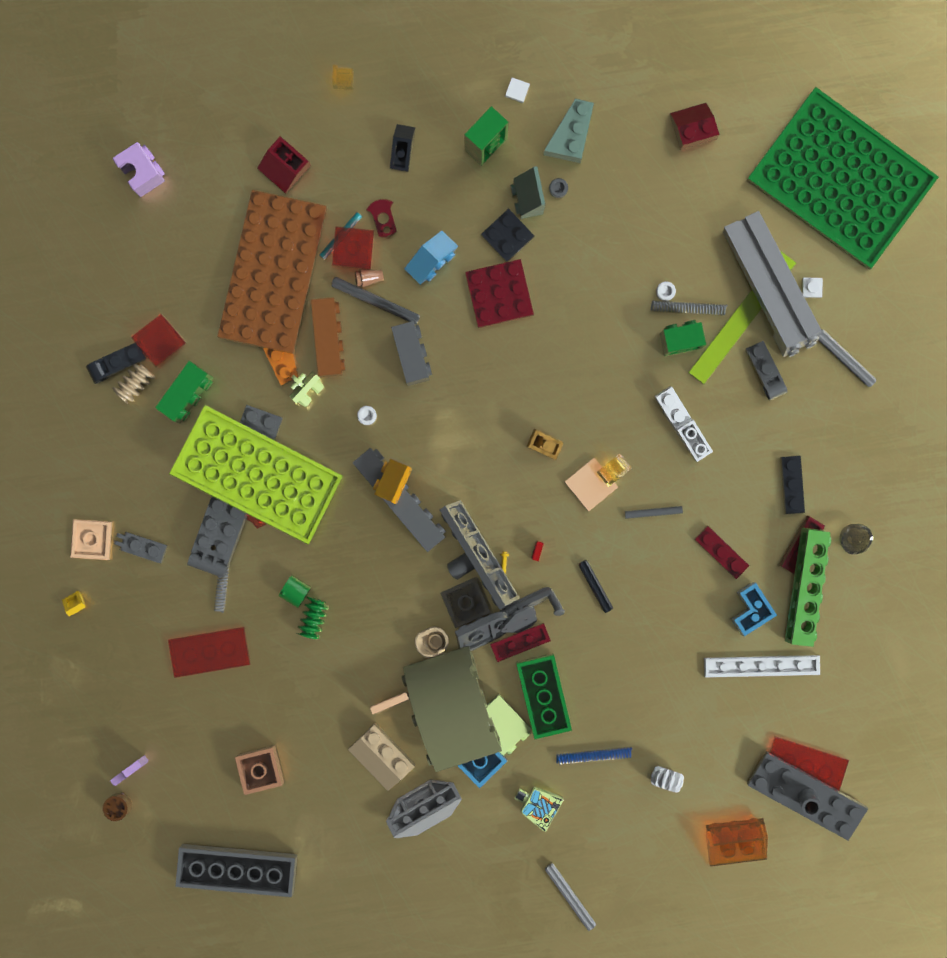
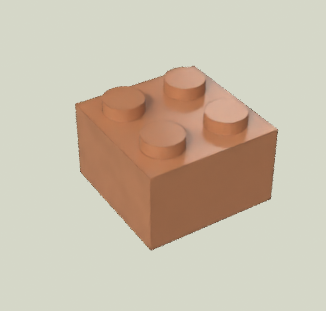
[235,745,284,795]

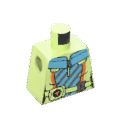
[514,787,564,832]

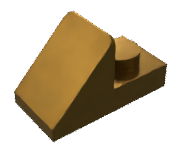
[526,429,563,460]

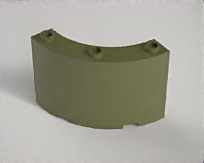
[402,646,502,772]

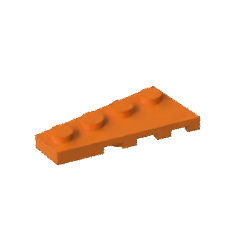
[263,348,299,386]

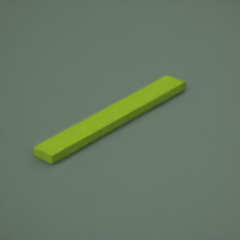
[688,251,796,384]

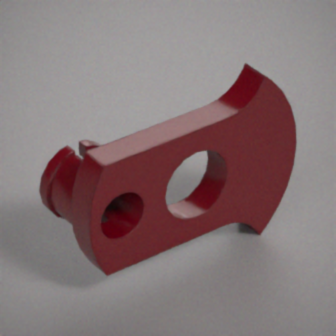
[366,199,397,238]

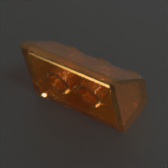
[706,818,768,867]

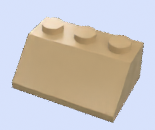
[348,722,415,791]

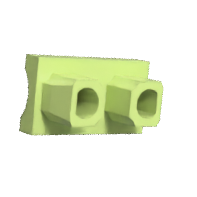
[289,371,324,407]

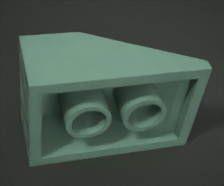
[510,166,545,219]

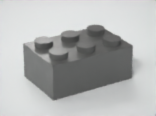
[391,321,432,386]

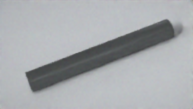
[625,506,683,519]

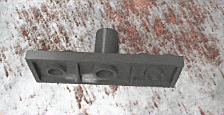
[439,500,520,609]
[747,751,868,841]

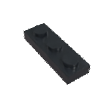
[780,456,805,514]

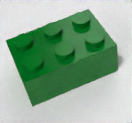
[155,361,213,423]

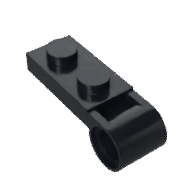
[86,342,146,384]

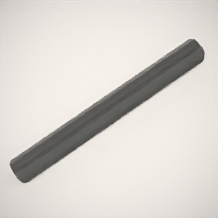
[331,277,420,324]

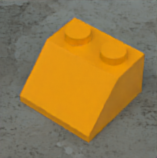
[373,459,412,504]

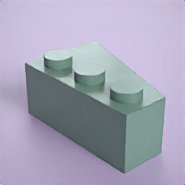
[543,99,594,163]

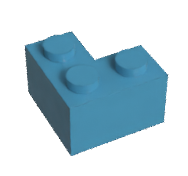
[404,231,458,285]
[731,582,777,636]

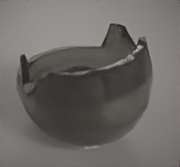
[839,523,873,555]

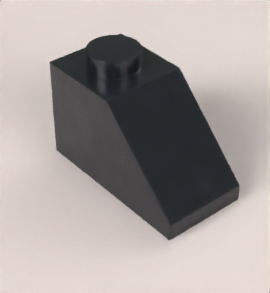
[390,124,416,172]

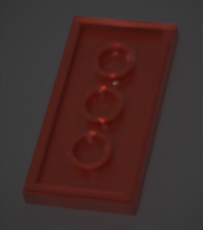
[168,627,251,678]
[769,736,849,791]

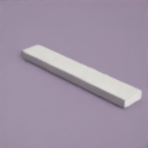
[704,655,820,677]

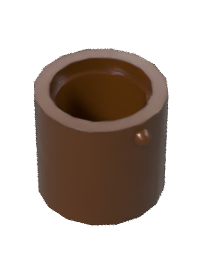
[103,792,132,821]

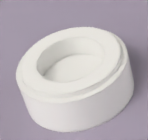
[656,281,676,301]
[357,406,377,425]

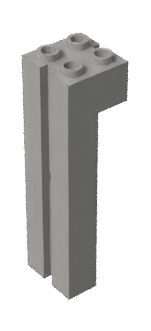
[723,211,822,357]

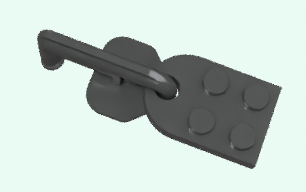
[455,587,565,651]

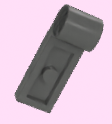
[746,341,788,401]

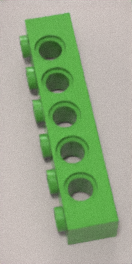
[785,528,831,647]

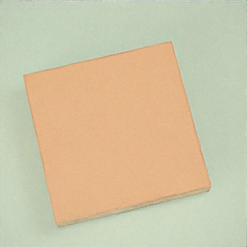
[565,458,618,512]
[70,519,112,560]
[370,692,410,714]

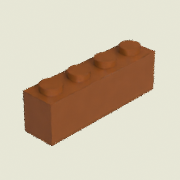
[311,297,345,378]

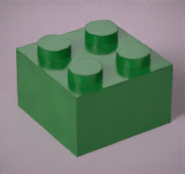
[660,320,706,356]

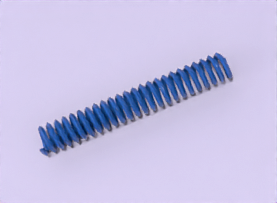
[556,747,632,765]

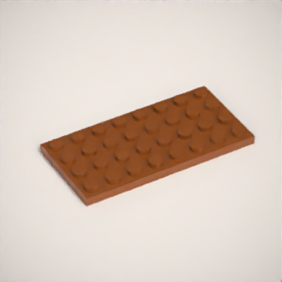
[217,190,327,354]

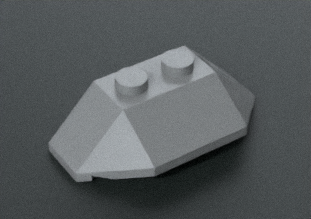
[386,779,462,838]

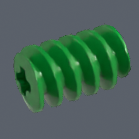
[296,596,329,639]

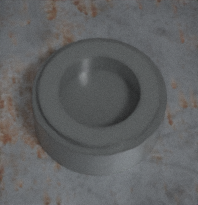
[549,178,568,198]

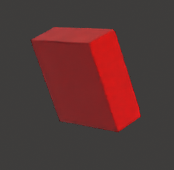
[531,541,544,562]

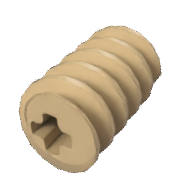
[112,363,155,405]

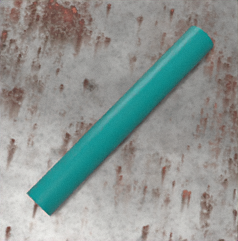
[319,212,362,260]

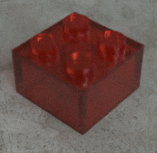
[331,227,374,269]

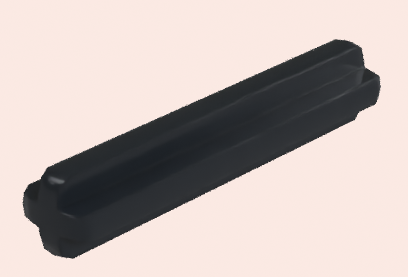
[579,560,613,613]

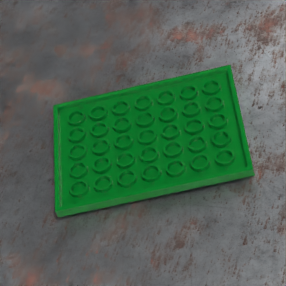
[747,87,939,270]

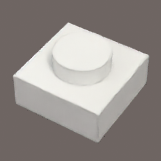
[802,278,823,298]

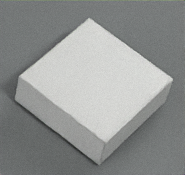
[505,78,530,103]

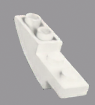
[654,386,713,462]

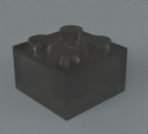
[440,577,493,628]

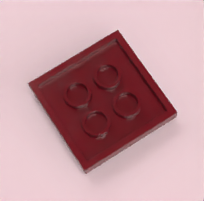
[465,259,534,328]

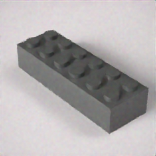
[353,448,446,552]
[175,844,297,897]

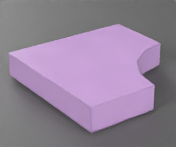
[110,755,149,786]

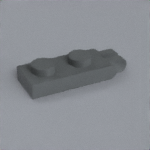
[113,532,168,564]

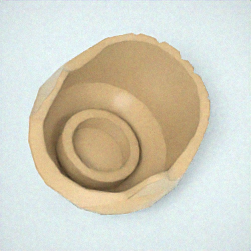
[415,626,449,658]

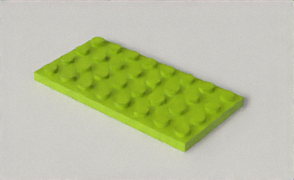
[169,405,343,545]

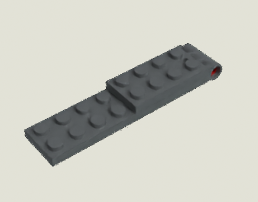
[187,405,283,578]

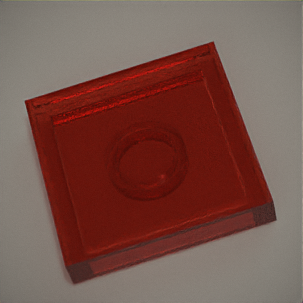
[131,314,186,367]

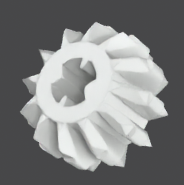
[650,766,684,793]

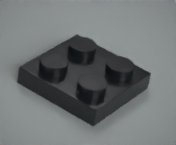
[481,208,535,262]

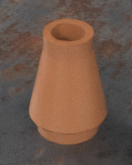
[355,269,384,288]

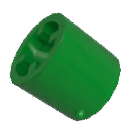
[279,575,311,608]

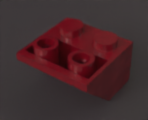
[257,136,311,194]

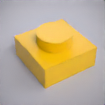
[62,590,86,616]

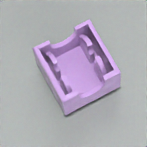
[113,142,165,197]

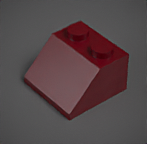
[670,103,720,150]

